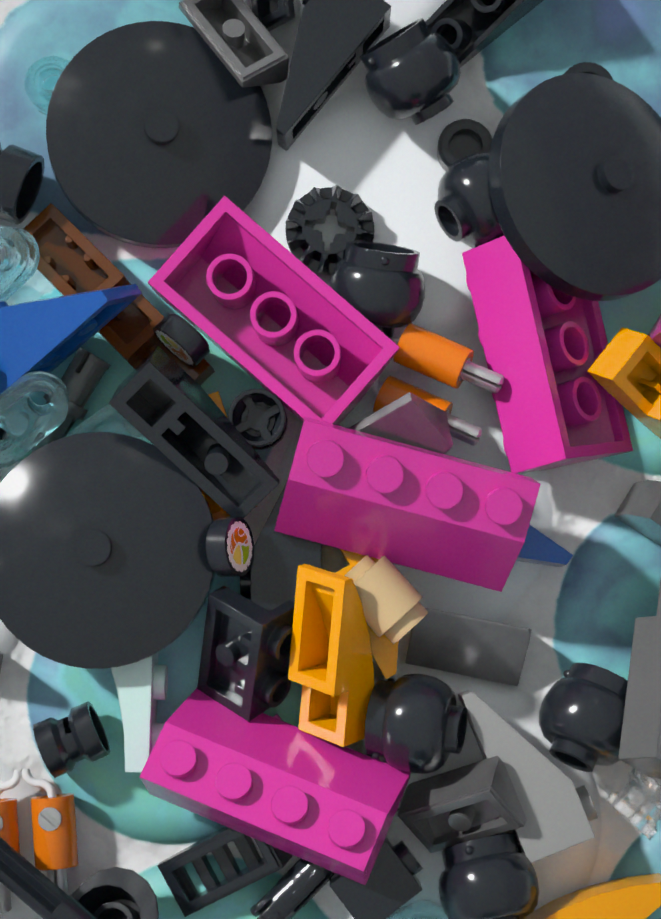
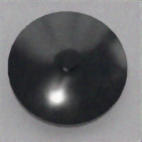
[46,21,272,248]
[488,73,661,301]
[0,432,215,669]

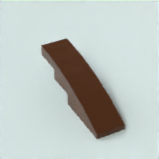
[10,203,215,386]

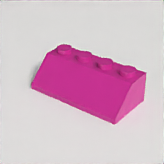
[148,196,400,425]
[462,235,633,474]
[274,417,541,592]
[139,688,411,886]

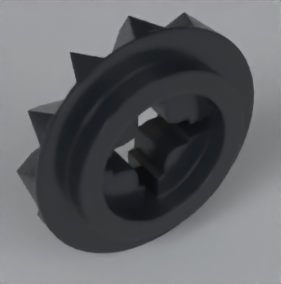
[285,185,375,275]

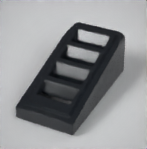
[157,826,292,917]

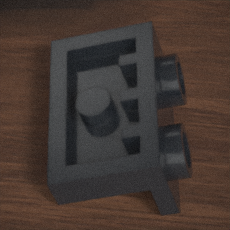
[197,585,295,722]

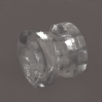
[605,768,661,840]

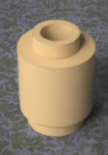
[344,554,428,644]

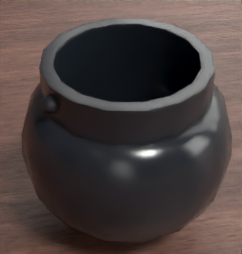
[360,18,461,125]
[434,151,504,248]
[329,241,425,338]
[539,663,628,772]
[365,674,467,774]
[439,834,540,919]

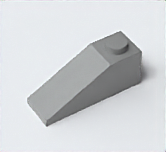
[458,690,598,863]

